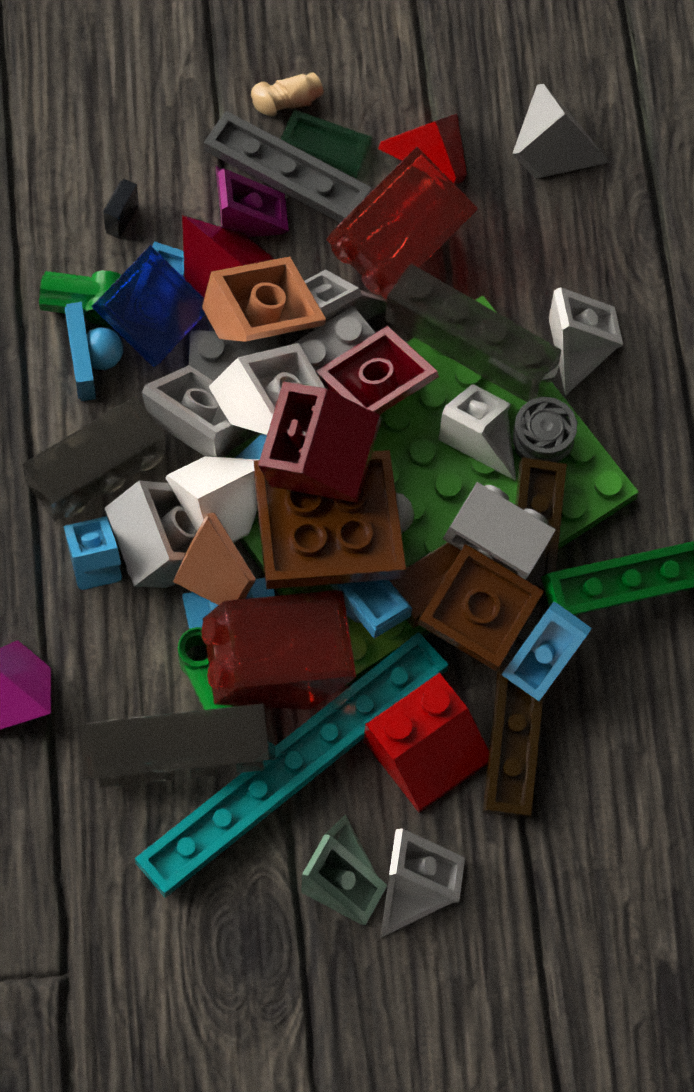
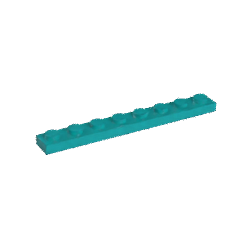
[135,632,449,898]

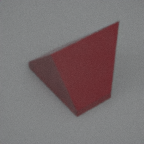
[182,215,274,307]

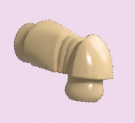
[251,72,323,117]

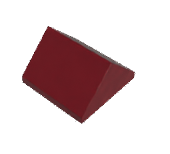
[316,326,439,415]

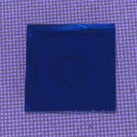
[91,245,205,368]

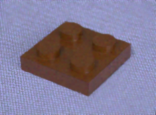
[417,544,544,671]

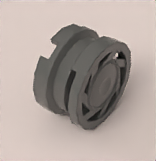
[512,397,577,463]

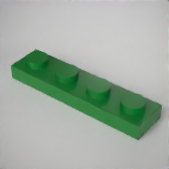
[541,541,694,616]

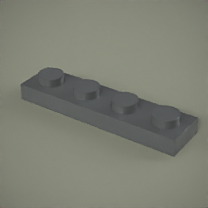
[204,111,372,228]

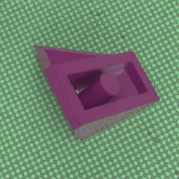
[215,165,289,237]
[0,640,52,730]

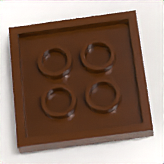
[253,450,406,590]

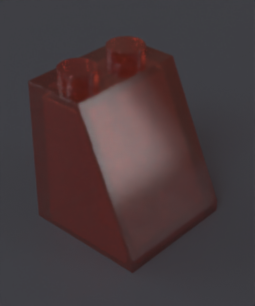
[326,147,478,300]
[201,590,356,710]

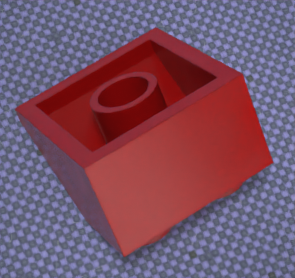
[364,673,489,813]

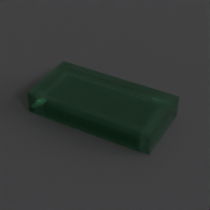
[281,109,372,179]

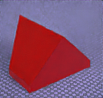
[378,114,467,186]

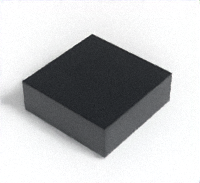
[103,179,139,239]

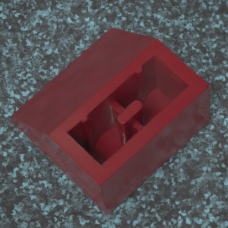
[258,381,382,503]

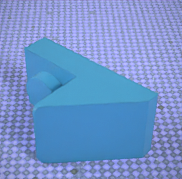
[63,516,122,590]
[502,601,592,701]

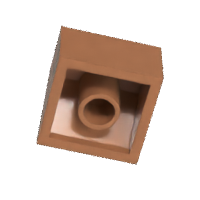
[202,256,326,342]

